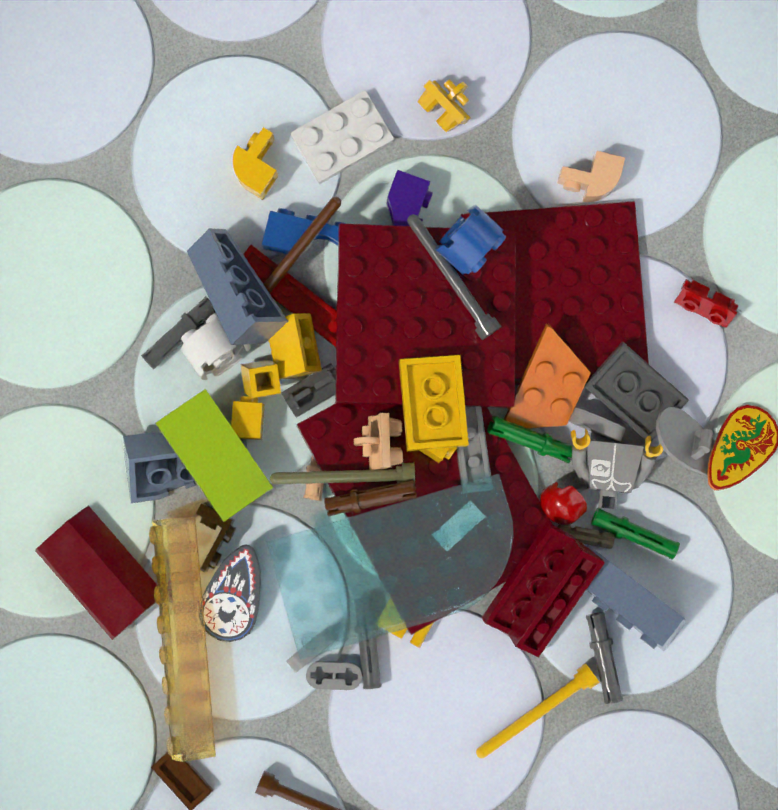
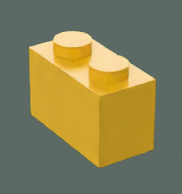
[268,314,322,379]

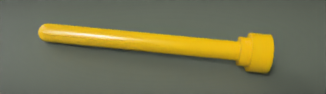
[476,663,600,759]

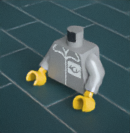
[570,429,663,509]

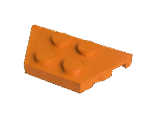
[504,324,591,428]

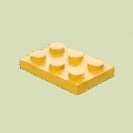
[399,355,469,451]

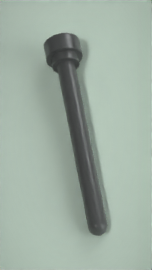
[407,214,502,340]

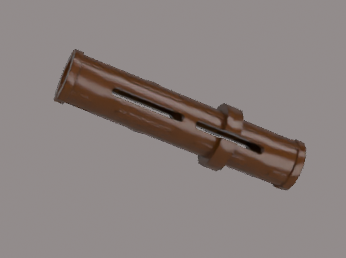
[324,479,417,517]

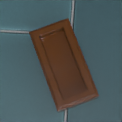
[151,746,214,810]

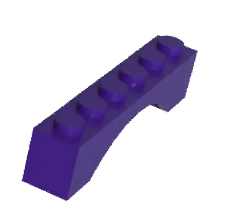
[386,170,433,226]

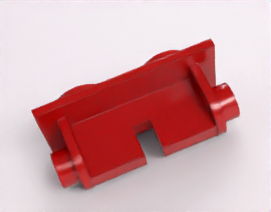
[674,279,739,328]

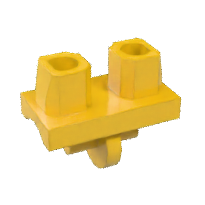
[417,79,471,132]

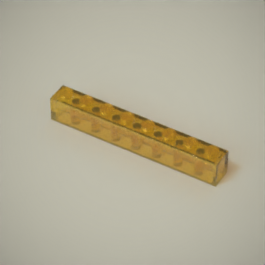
[149,516,216,762]

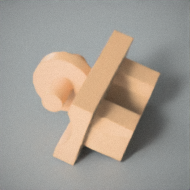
[354,413,403,470]

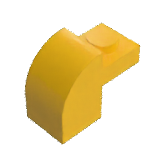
[233,127,278,200]

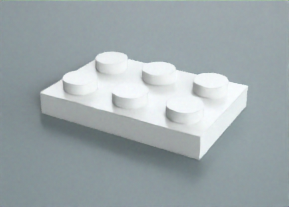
[290,90,394,185]

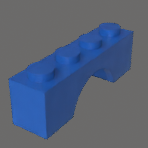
[262,208,347,254]

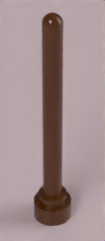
[263,197,341,294]
[255,771,341,810]

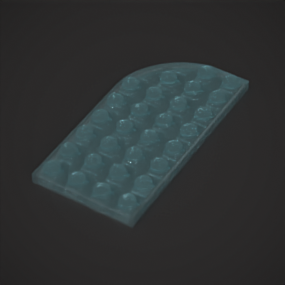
[267,474,513,660]

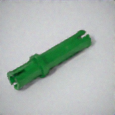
[487,415,573,463]
[591,508,680,560]

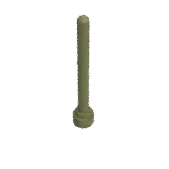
[270,463,415,485]

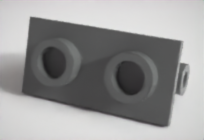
[281,363,336,418]

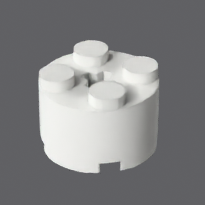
[181,313,251,380]

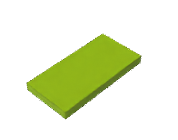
[155,389,273,522]

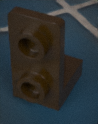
[196,503,236,573]

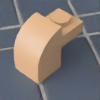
[557,151,625,202]

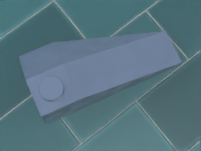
[123,432,247,503]

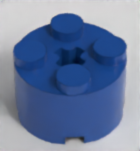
[435,205,506,274]

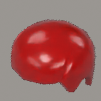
[540,482,587,525]

